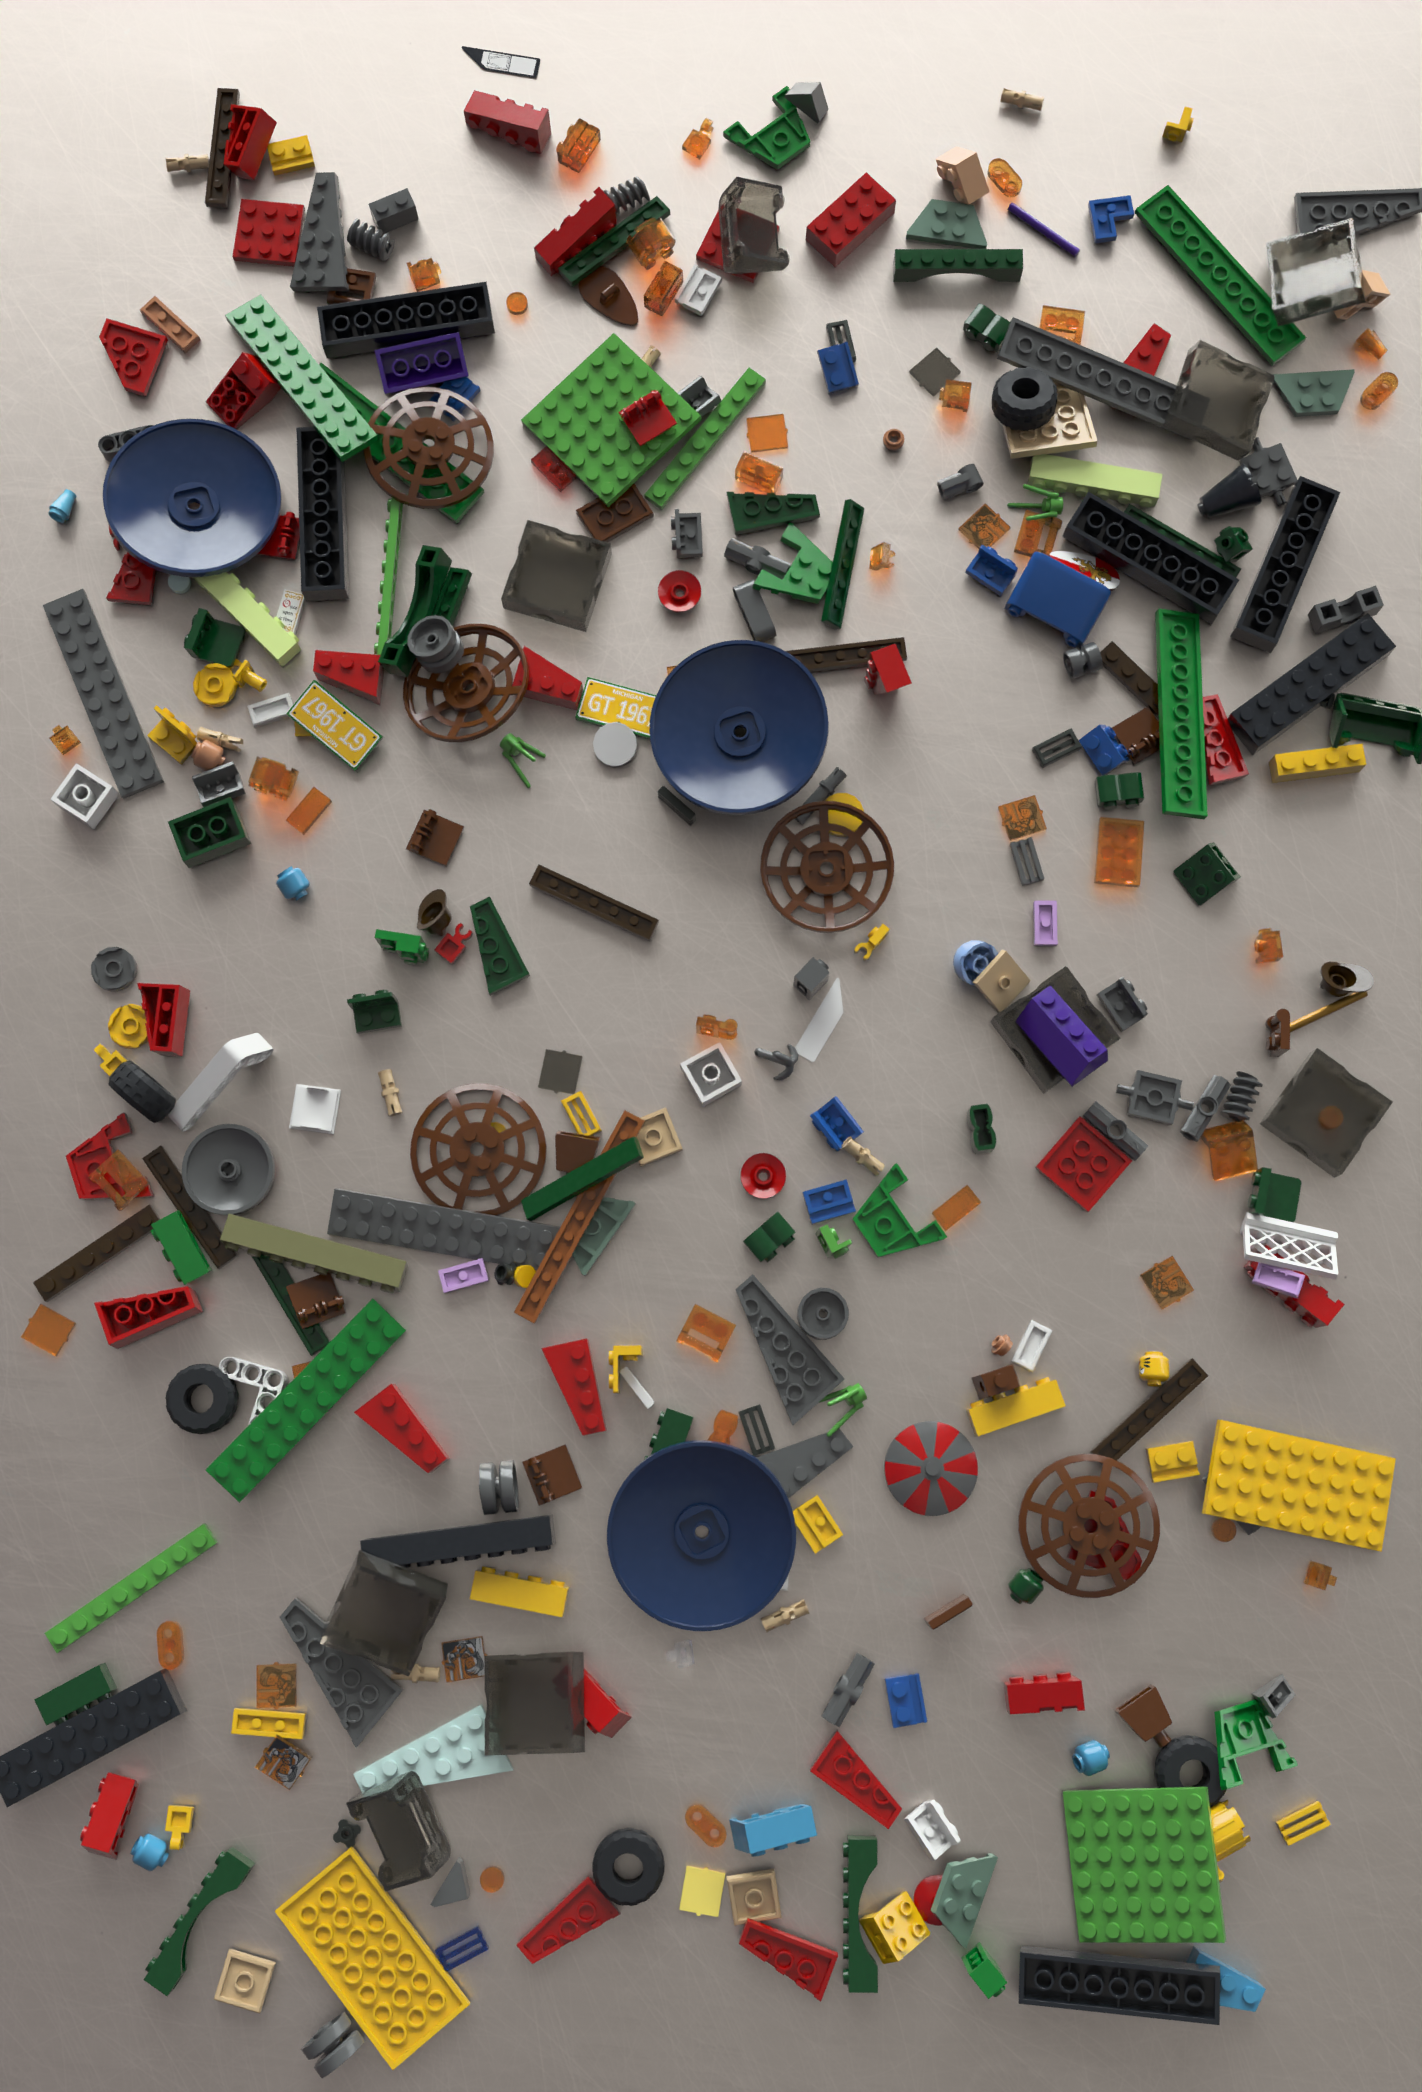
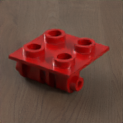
[619,390,677,447]
[258,512,300,560]

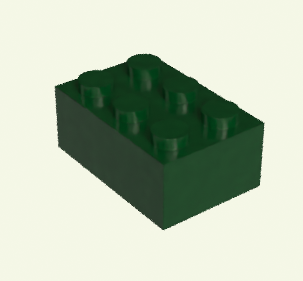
[168,797,251,868]

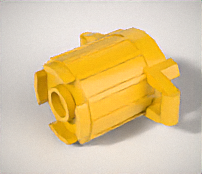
[1210,1800,1251,1883]

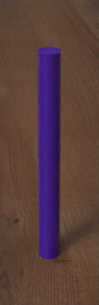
[1007,202,1080,257]

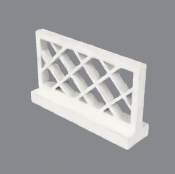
[1240,1212,1338,1280]

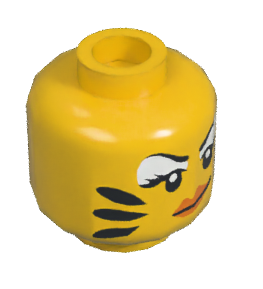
[1139,1351,1169,1387]

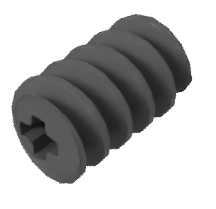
[604,176,650,215]
[347,218,395,261]
[1220,1071,1263,1122]

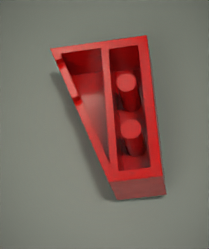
[223,104,277,180]
[864,644,912,695]
[512,645,583,711]
[313,650,384,705]
[137,983,190,1056]
[553,1660,632,1738]
[1004,1672,1085,1714]
[80,1772,139,1860]

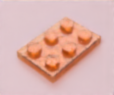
[1094,817,1144,887]

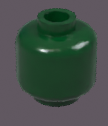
[1008,1568,1044,1604]

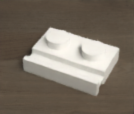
[675,264,722,316]

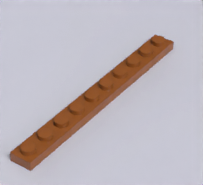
[514,1110,645,1324]

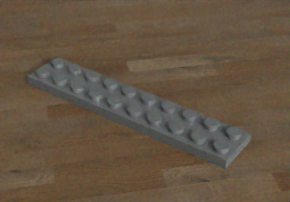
[997,317,1210,441]
[43,589,164,799]
[327,1188,560,1270]

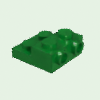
[374,929,429,965]

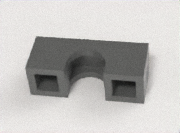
[1308,586,1384,634]

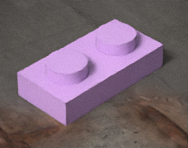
[1033,901,1058,946]
[438,1258,489,1293]

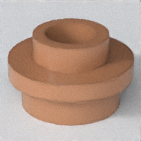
[883,429,905,450]
[991,1334,1013,1356]

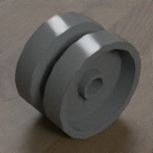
[407,615,464,674]
[797,1288,849,1340]
[479,1460,519,1515]
[301,2012,365,2078]

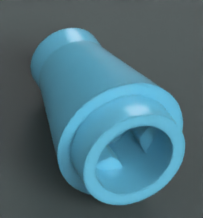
[48,489,77,523]

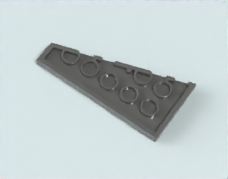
[1294,188,1422,255]
[756,1429,853,1498]

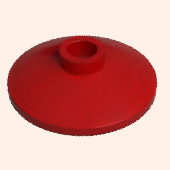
[658,570,701,612]
[741,1153,786,1199]
[913,1875,943,1926]

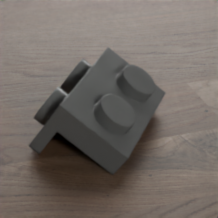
[678,376,722,417]
[671,509,703,558]
[192,762,246,807]
[1097,977,1148,1032]

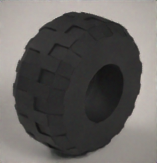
[992,367,1058,431]
[108,1060,176,1123]
[165,1364,239,1434]
[1154,1735,1227,1807]
[592,1828,665,1906]

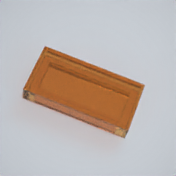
[286,787,332,835]
[931,1185,982,1231]

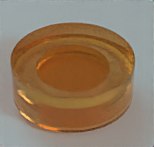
[506,292,528,315]
[1318,1106,1343,1129]
[1211,1518,1237,1542]
[480,1866,505,1893]

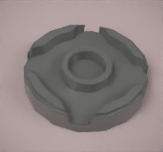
[91,947,137,992]

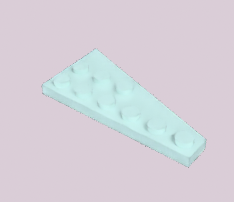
[353,1704,514,1796]

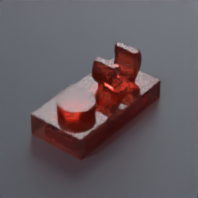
[531,446,576,492]

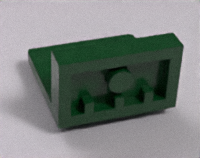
[1174,842,1241,906]
[347,990,402,1034]

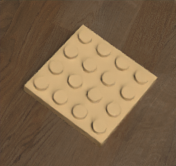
[1002,383,1097,459]

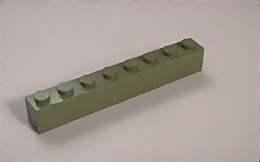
[220,1214,408,1293]

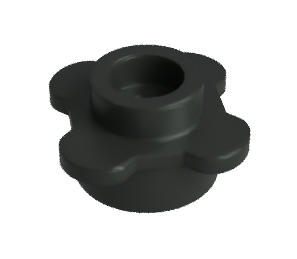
[494,1263,516,1285]
[333,1819,361,1848]

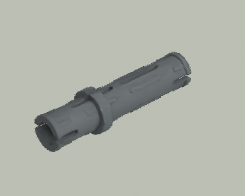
[795,767,847,825]

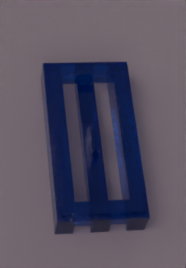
[435,1925,489,1972]

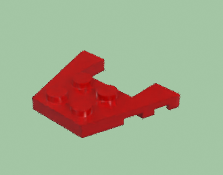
[66,1113,153,1199]

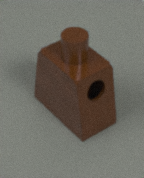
[555,1130,601,1174]
[972,1364,1021,1400]
[1115,1684,1172,1748]

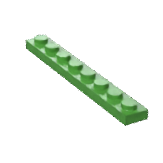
[644,367,766,510]
[374,497,403,655]
[45,1523,218,1653]

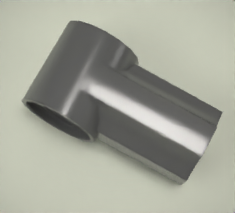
[937,464,984,500]

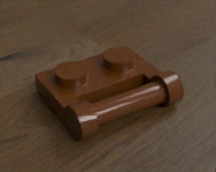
[327,268,377,305]
[1265,1009,1290,1057]

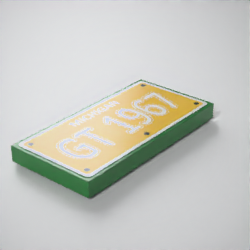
[575,677,656,740]
[286,680,383,771]

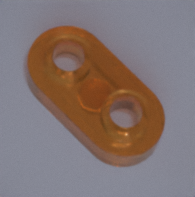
[987,158,1022,197]
[1360,372,1398,410]
[157,1620,184,1670]
[685,1804,727,1847]

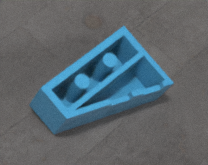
[729,1804,817,1857]
[1186,1946,1266,2012]

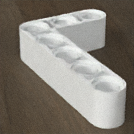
[167,1033,273,1132]
[219,1357,288,1425]

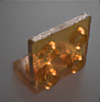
[1201,1120,1258,1181]

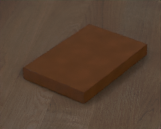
[576,484,654,548]

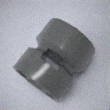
[1063,642,1103,679]

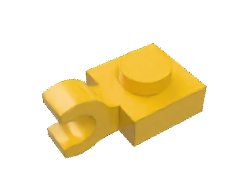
[854,924,890,961]
[93,1044,127,1076]
[165,1805,194,1850]

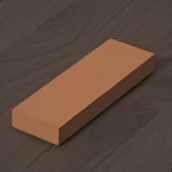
[140,296,201,354]

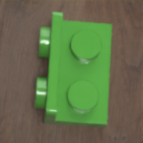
[815,1224,852,1259]

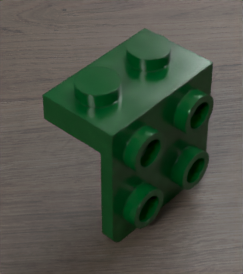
[184,608,246,668]
[1248,1167,1302,1222]

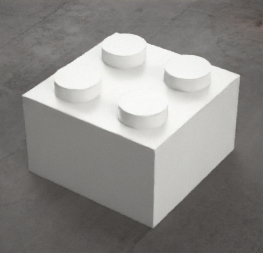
[50,763,119,830]
[680,1042,742,1107]

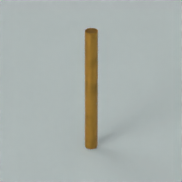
[1290,991,1368,1033]

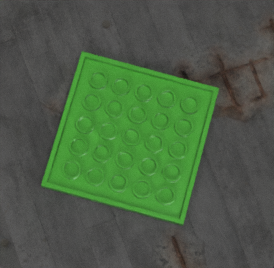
[521,333,702,507]
[1063,1787,1226,1943]

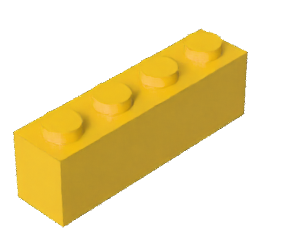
[1268,743,1367,783]
[966,1377,1066,1437]
[470,1566,569,1617]

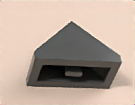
[785,82,829,124]
[1252,1674,1296,1718]
[430,1857,470,1907]

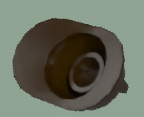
[417,889,452,936]
[1320,961,1374,997]

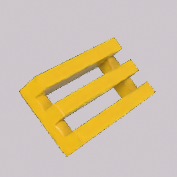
[561,1091,602,1136]
[1276,1801,1331,1846]

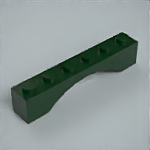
[893,249,1023,282]
[378,545,452,677]
[843,1835,878,1993]
[144,1847,255,1996]

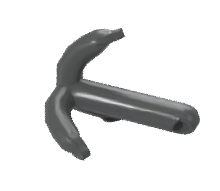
[754,1044,798,1080]

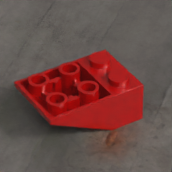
[205,352,281,430]

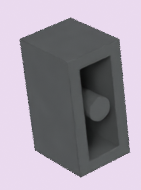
[368,188,419,234]
[793,957,830,1000]

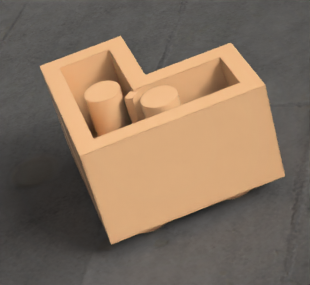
[936,147,990,205]
[1326,270,1391,320]

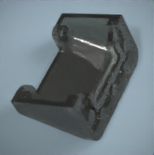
[718,177,790,274]
[346,1771,451,1892]

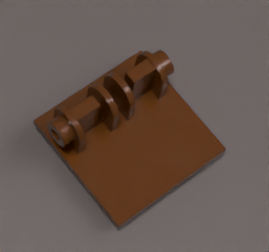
[1112,706,1160,765]
[406,809,464,866]
[286,1273,346,1329]
[522,1444,582,1506]

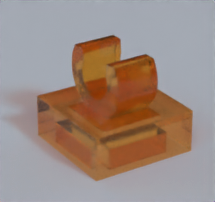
[869,542,896,571]
[49,725,81,755]
[1304,1561,1337,1590]

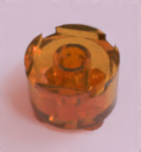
[626,217,676,270]
[248,756,299,801]

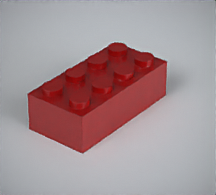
[805,172,896,267]

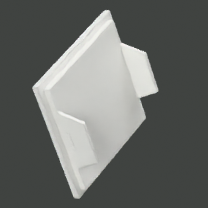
[289,1084,341,1134]

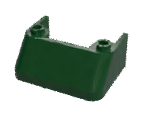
[1329,693,1422,764]

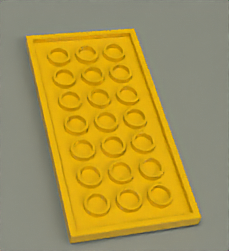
[1202,1419,1396,1552]
[275,1846,471,2070]

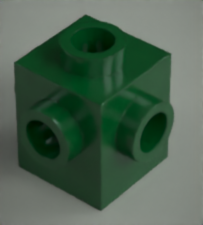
[1214,526,1253,562]

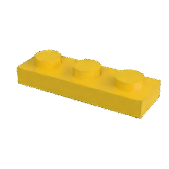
[231,1708,306,1739]

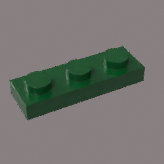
[432,567,472,626]

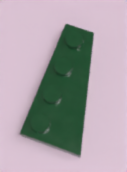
[726,492,820,535]
[470,896,530,996]

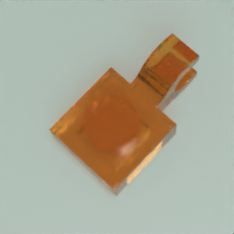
[682,117,714,160]

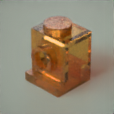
[406,258,442,292]
[939,379,972,412]
[1254,928,1283,964]

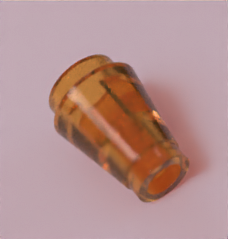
[1356,328,1388,360]

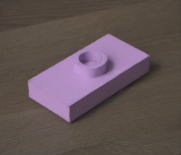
[1252,1263,1305,1299]

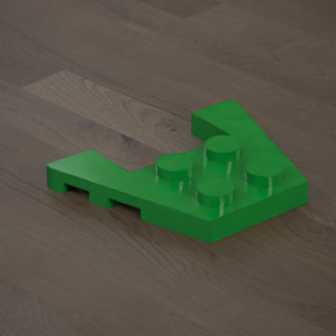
[723,86,811,170]
[752,522,833,604]
[852,1163,947,1257]
[1214,1699,1298,1790]

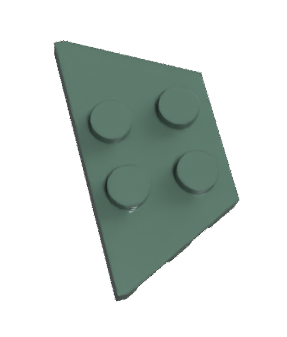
[906,199,987,249]
[1270,369,1355,417]
[572,1197,636,1276]
[931,1853,998,1948]

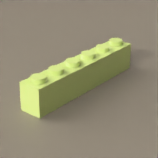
[1027,454,1163,508]
[193,572,301,667]

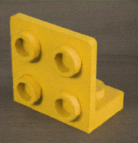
[147,705,197,765]
[609,1345,643,1394]
[859,1891,930,1964]

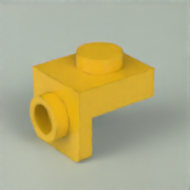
[1162,106,1194,142]

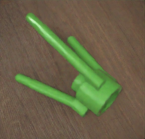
[1007,484,1063,521]
[500,733,546,788]
[819,1383,867,1437]

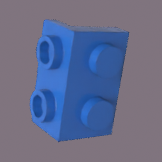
[965,545,1018,596]
[1079,724,1129,776]
[810,1096,864,1151]

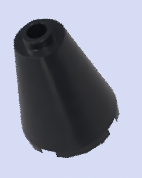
[1197,464,1262,518]

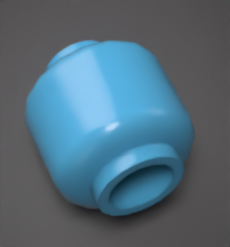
[276,866,310,901]
[1072,1740,1110,1776]
[130,1834,169,1871]

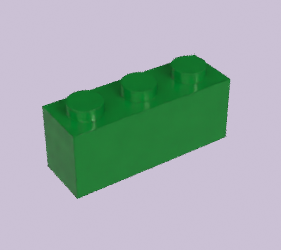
[151,1210,212,1285]
[961,1942,1007,1999]

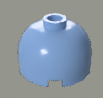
[953,940,998,985]

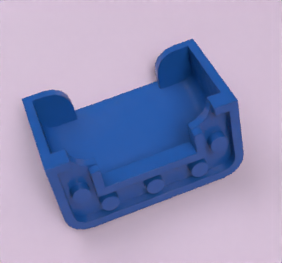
[1004,552,1111,649]

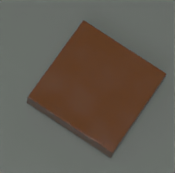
[924,1594,973,1630]

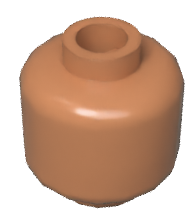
[191,740,226,771]

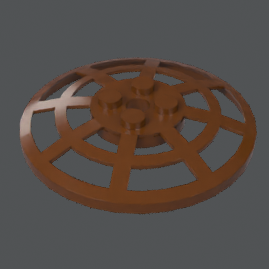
[364,387,494,509]
[403,624,529,742]
[760,801,894,933]
[410,1083,547,1216]
[1018,1454,1160,1598]

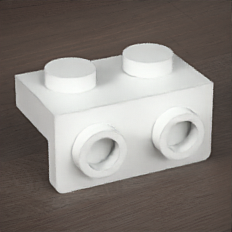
[904,1800,961,1861]

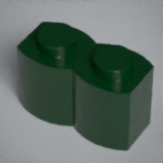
[963,303,1010,353]
[1095,772,1144,810]
[967,1104,996,1154]
[743,1211,796,1263]

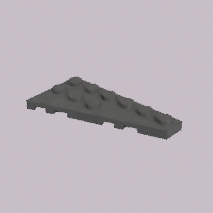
[290,172,349,292]
[736,1274,845,1425]
[280,1598,403,1748]

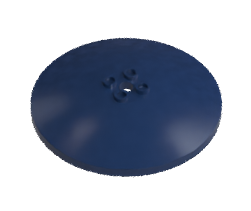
[103,418,281,577]
[649,640,829,815]
[607,1440,796,1631]

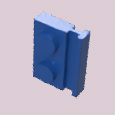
[817,342,859,394]
[429,377,481,422]
[803,1179,856,1224]
[885,1673,927,1728]

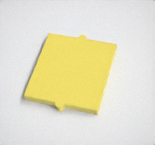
[679,1866,726,1917]

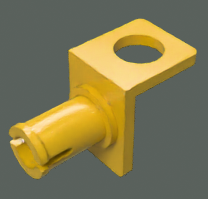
[229,659,267,692]

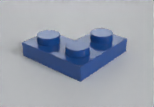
[1088,195,1134,243]

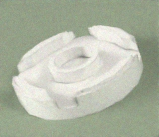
[593,722,637,766]

